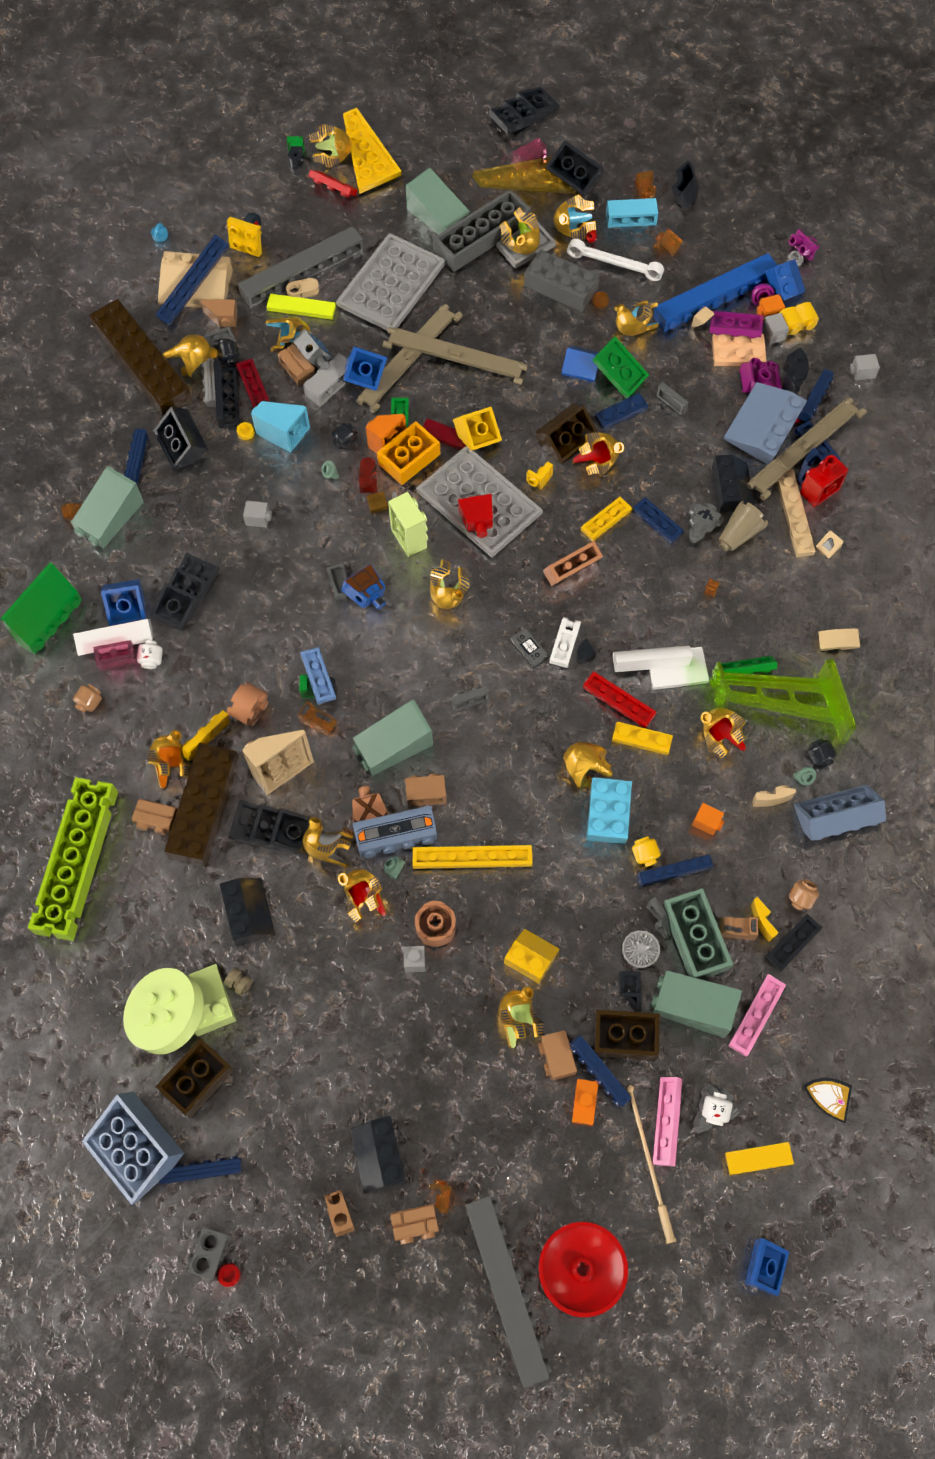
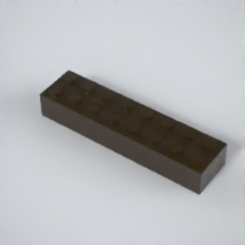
[89,299,193,417]

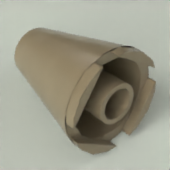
[719,501,768,551]

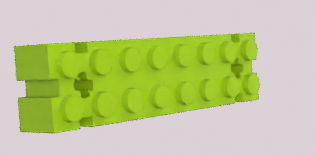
[28,777,118,941]

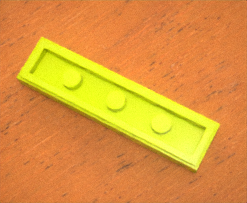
[267,294,336,320]

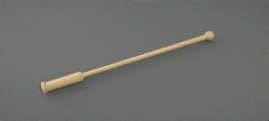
[626,1084,676,1244]

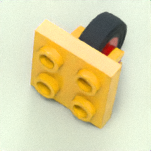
[227,213,262,257]

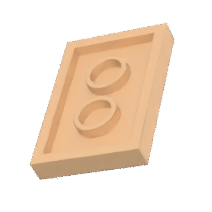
[712,334,766,366]

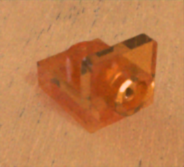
[653,228,683,255]
[428,1180,451,1215]

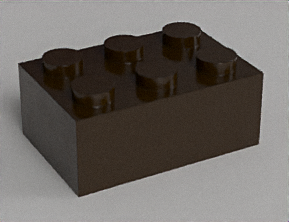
[593,1009,660,1060]
[155,1038,234,1119]

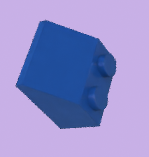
[765,259,805,301]
[101,579,146,626]

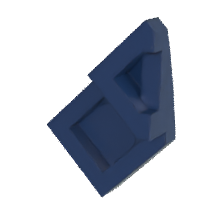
[797,448,819,486]

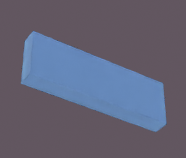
[301,647,336,704]

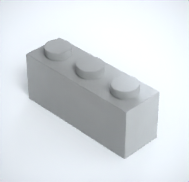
[303,353,347,406]

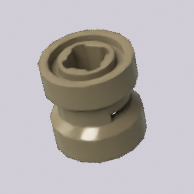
[224,968,253,996]

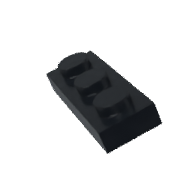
[766,914,823,971]

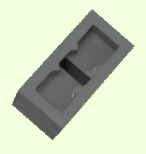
[186,1227,231,1281]

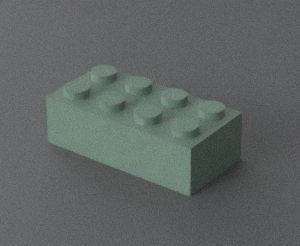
[662,888,733,979]

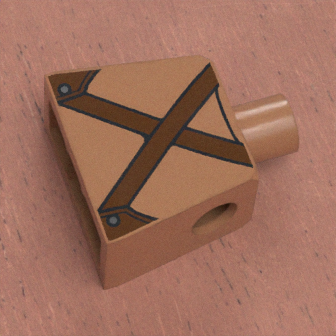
[352,786,389,823]

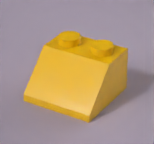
[453,406,502,451]
[504,929,560,984]

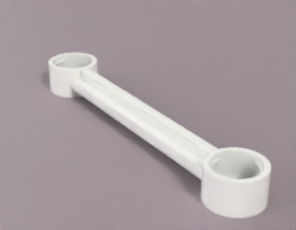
[567,239,664,281]

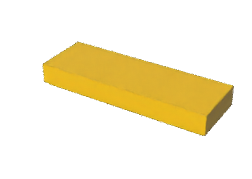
[580,497,632,542]
[725,1142,794,1175]

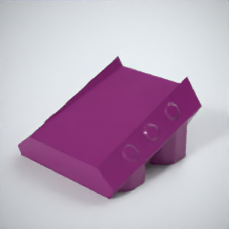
[739,358,782,392]

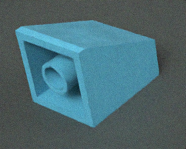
[251,401,310,453]

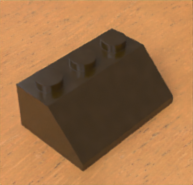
[535,403,598,464]

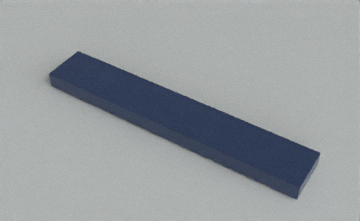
[155,234,230,326]

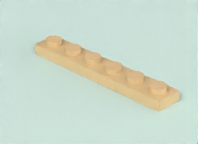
[777,468,816,557]

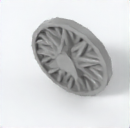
[622,930,660,968]

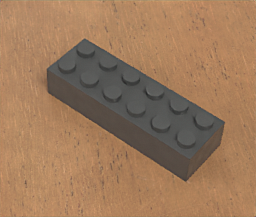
[433,189,531,272]

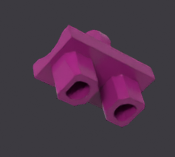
[788,229,820,261]

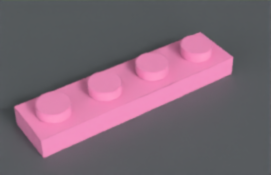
[728,974,786,1057]
[653,1077,683,1166]

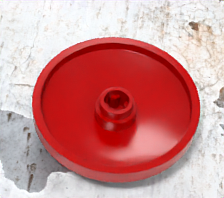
[539,1222,628,1317]

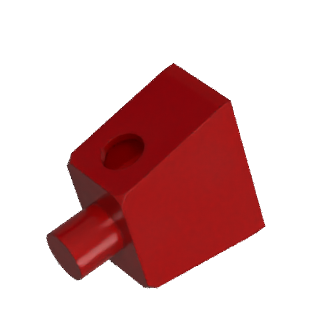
[458,493,493,538]

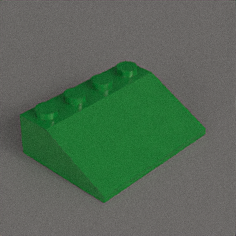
[0,562,82,655]

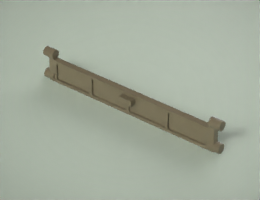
[356,304,463,413]
[382,327,528,385]
[746,397,866,501]

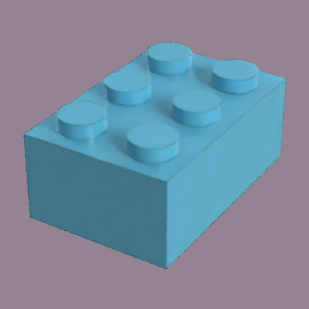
[586,778,632,844]

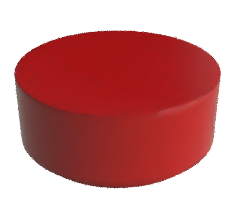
[217,1263,241,1287]

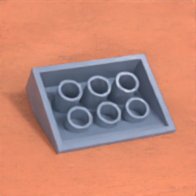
[723,382,807,465]
[82,1092,184,1205]

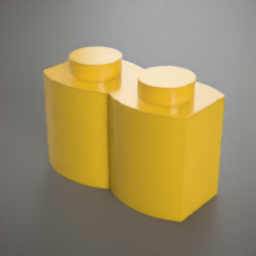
[779,302,819,335]

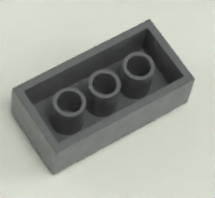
[524,249,600,312]

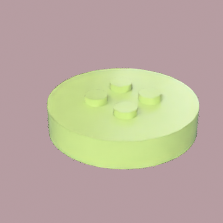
[123,968,204,1055]

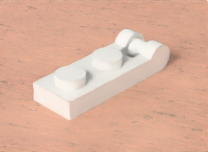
[549,617,581,668]

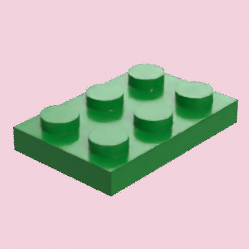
[592,336,649,398]

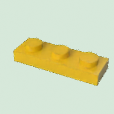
[182,710,230,762]
[612,722,673,755]

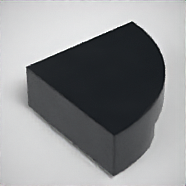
[577,639,596,664]

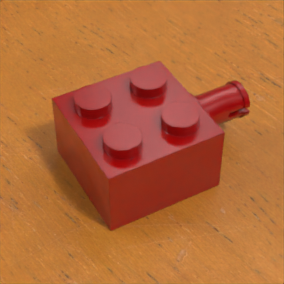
[800,455,849,508]

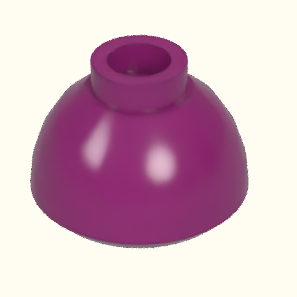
[751,283,775,306]

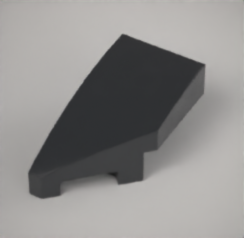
[619,971,642,1011]

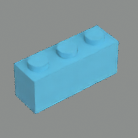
[606,198,658,228]

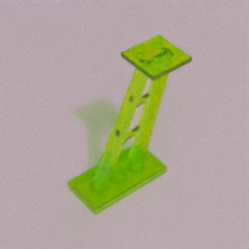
[710,658,856,744]

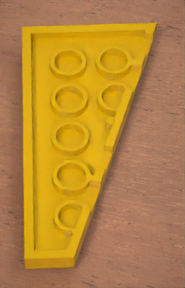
[343,108,402,194]

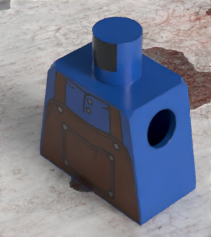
[341,564,386,610]

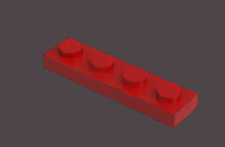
[583,671,657,729]

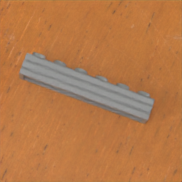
[201,347,216,407]

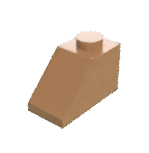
[201,299,237,327]

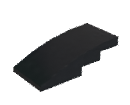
[488,87,560,134]
[150,553,220,630]
[228,800,310,857]

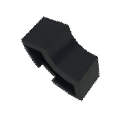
[671,160,699,209]
[782,347,809,395]

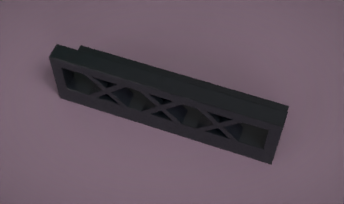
[214,360,240,428]

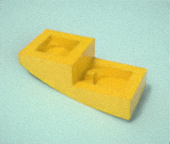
[751,897,779,942]

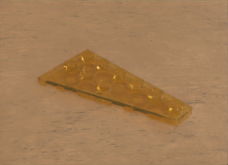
[472,156,576,194]

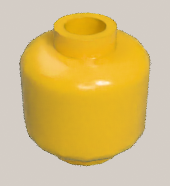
[632,836,661,867]

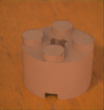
[227,681,269,726]
[415,901,456,947]

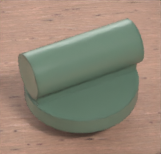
[322,460,340,479]
[793,767,816,786]
[384,856,405,880]

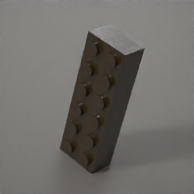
[164,743,240,867]

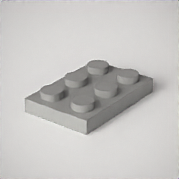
[496,222,556,268]

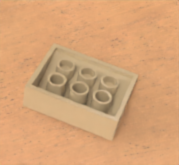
[158,251,233,308]
[242,730,314,795]

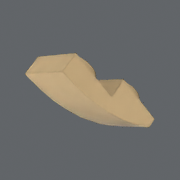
[818,629,860,651]
[753,785,796,807]

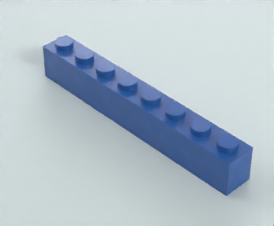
[653,253,778,331]

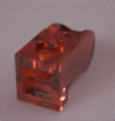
[359,457,378,493]

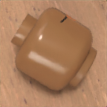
[73,684,102,713]
[789,879,819,910]

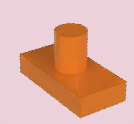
[572,1079,598,1126]

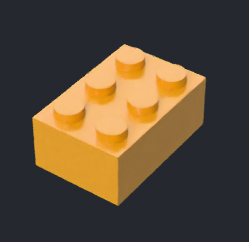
[377,421,440,485]

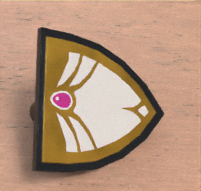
[803,1078,852,1123]

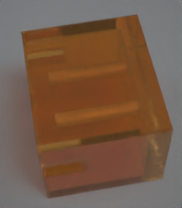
[704,579,720,597]

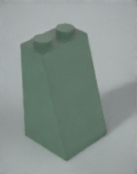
[406,168,471,234]
[71,466,144,549]
[352,699,433,776]
[651,971,742,1038]

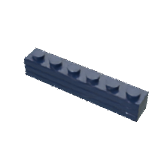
[798,368,834,422]
[124,429,148,484]
[637,854,714,887]
[569,1035,632,1107]
[159,1156,242,1184]

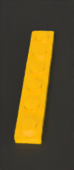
[413,845,532,869]

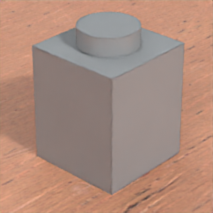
[762,313,789,343]
[850,354,880,381]
[243,501,272,528]
[404,946,426,973]

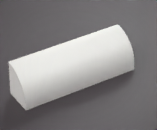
[73,619,153,656]
[613,645,693,672]

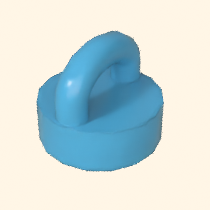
[151,223,168,242]

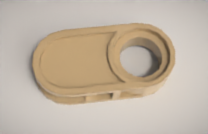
[286,278,319,298]

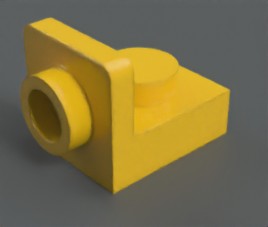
[526,461,553,489]

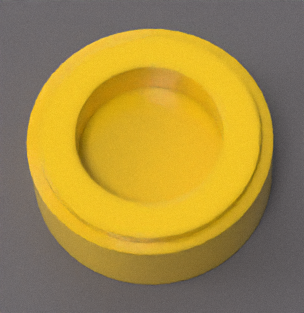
[236,422,255,440]

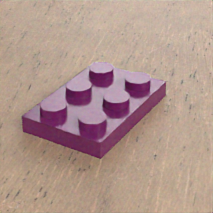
[709,311,764,338]

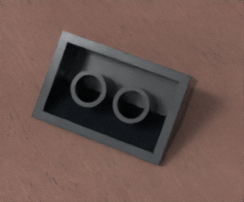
[545,140,605,196]
[153,406,208,470]
[712,454,755,513]
[219,878,276,947]
[350,1115,406,1194]

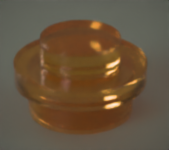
[592,292,609,308]

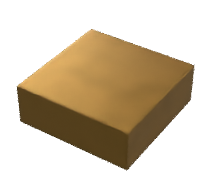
[367,491,388,514]

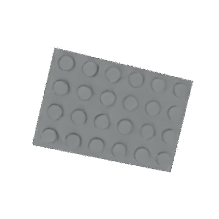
[336,233,446,331]
[416,446,543,558]

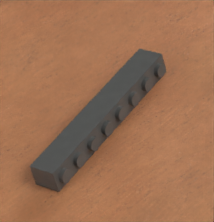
[238,226,364,308]
[465,1196,552,1388]

